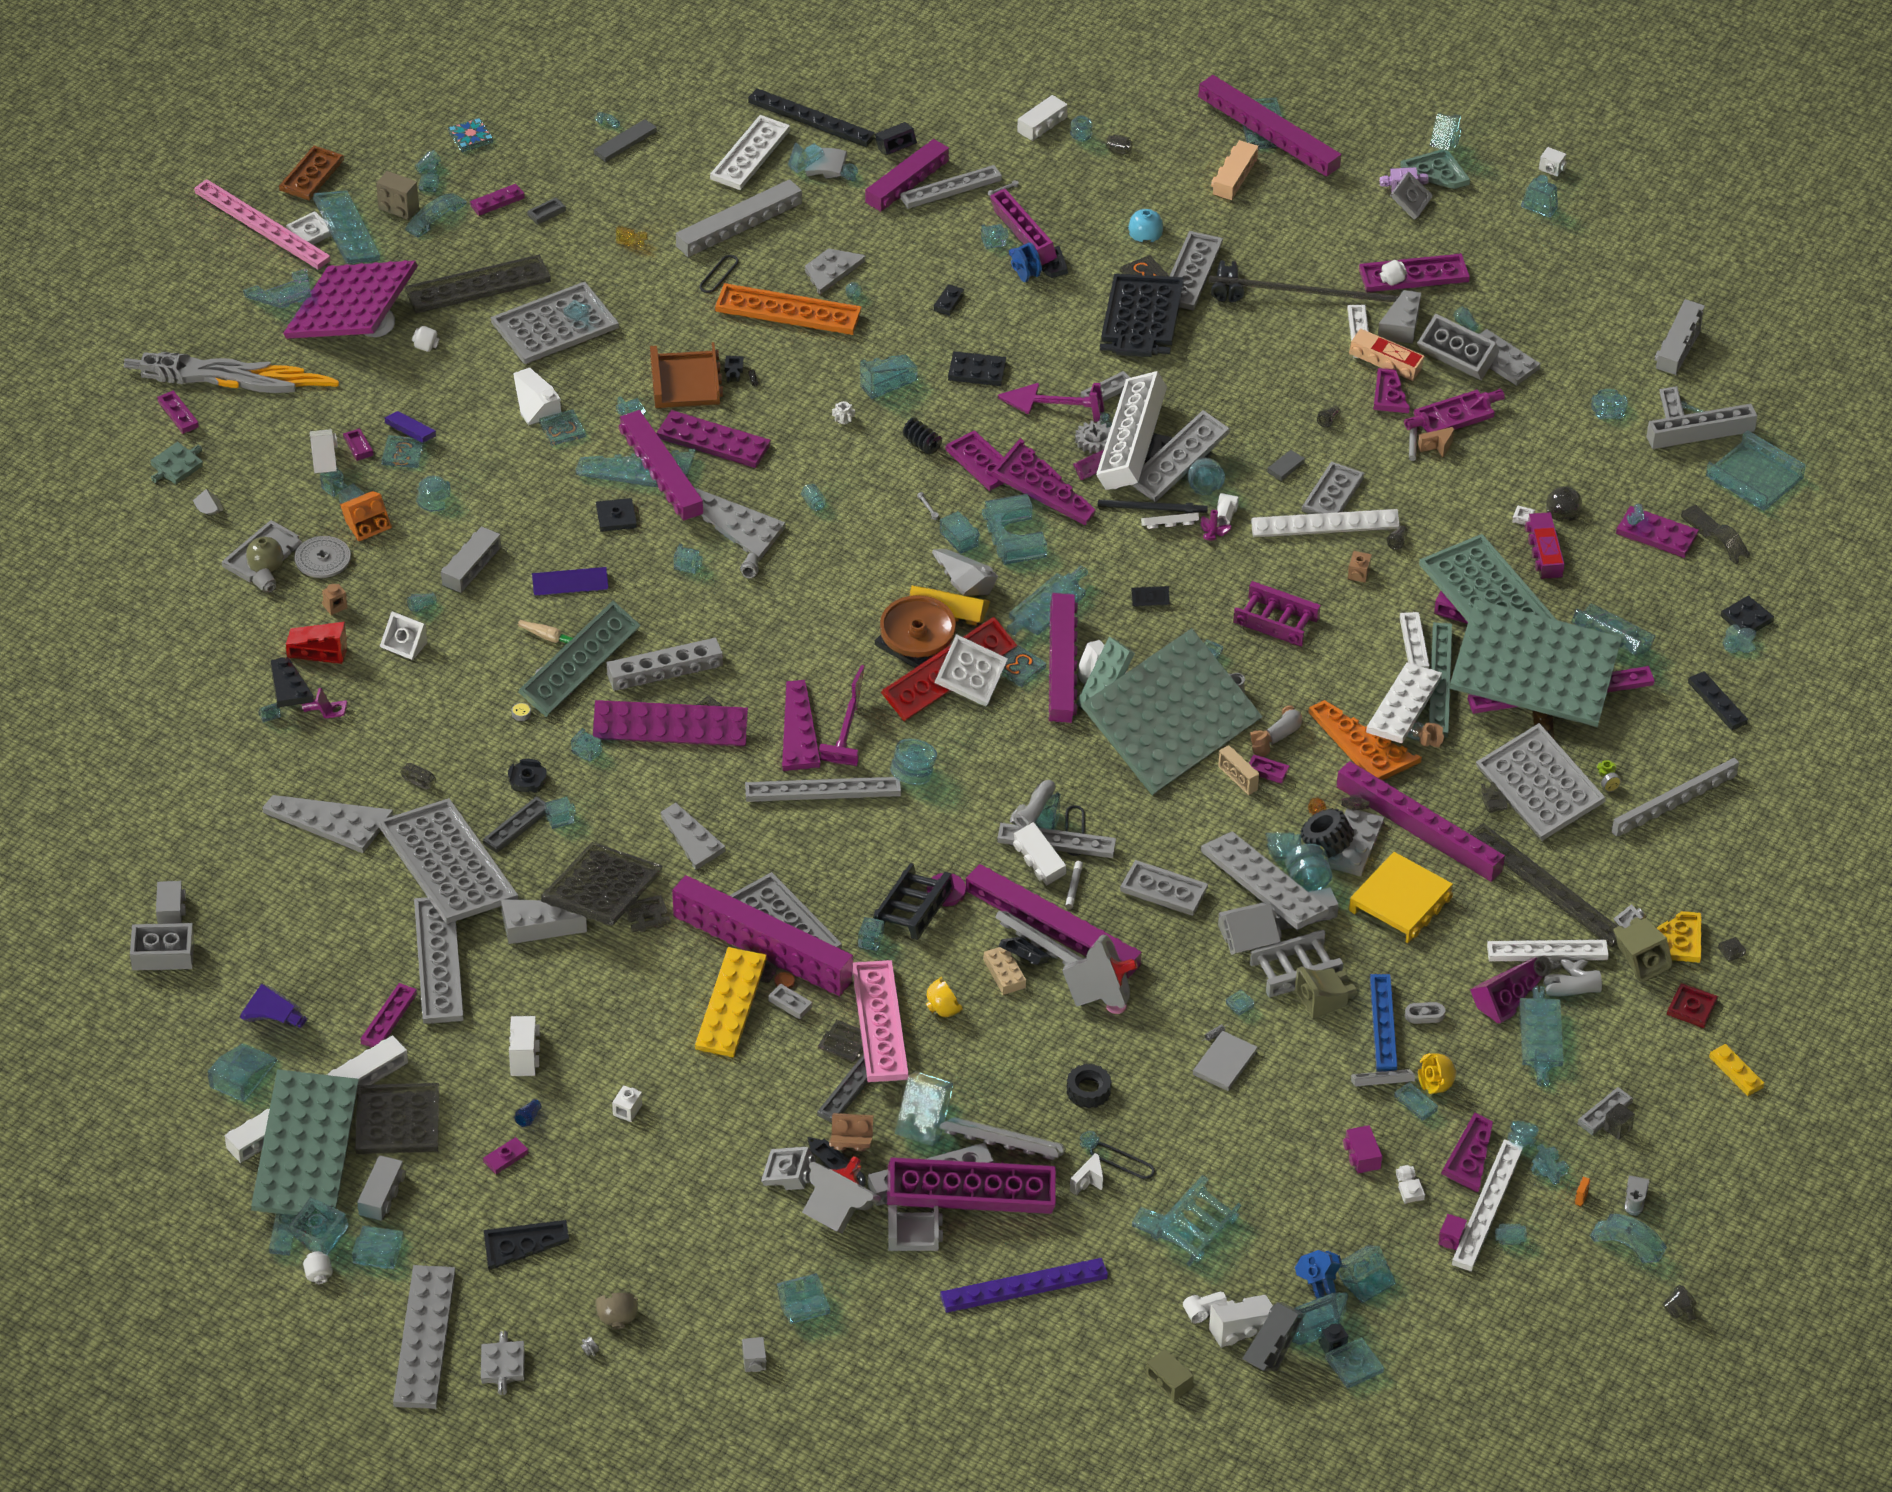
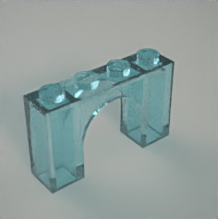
[982,494,1047,565]

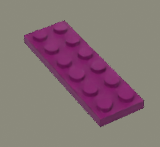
[1359,253,1470,292]
[656,410,771,468]

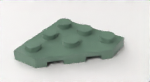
[1400,148,1470,189]

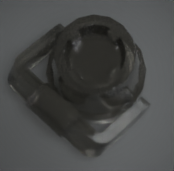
[1662,1284,1697,1321]

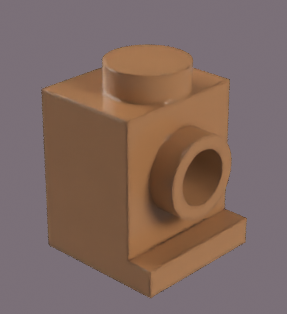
[322,584,347,615]

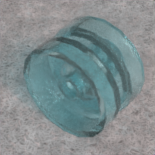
[890,738,937,785]
[1284,844,1333,892]

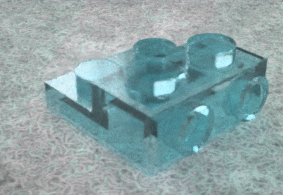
[352,1226,404,1269]

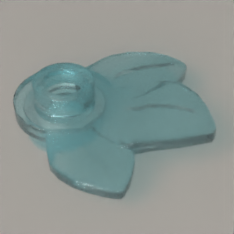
[1723,624,1756,653]

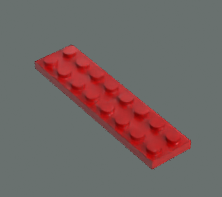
[881,617,1017,722]

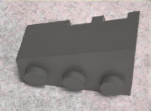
[1242,1302,1305,1371]

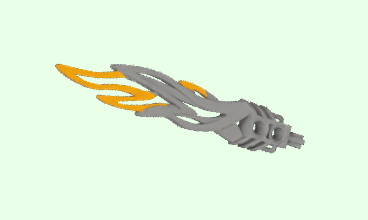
[124,352,339,393]

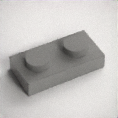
[768,984,812,1019]

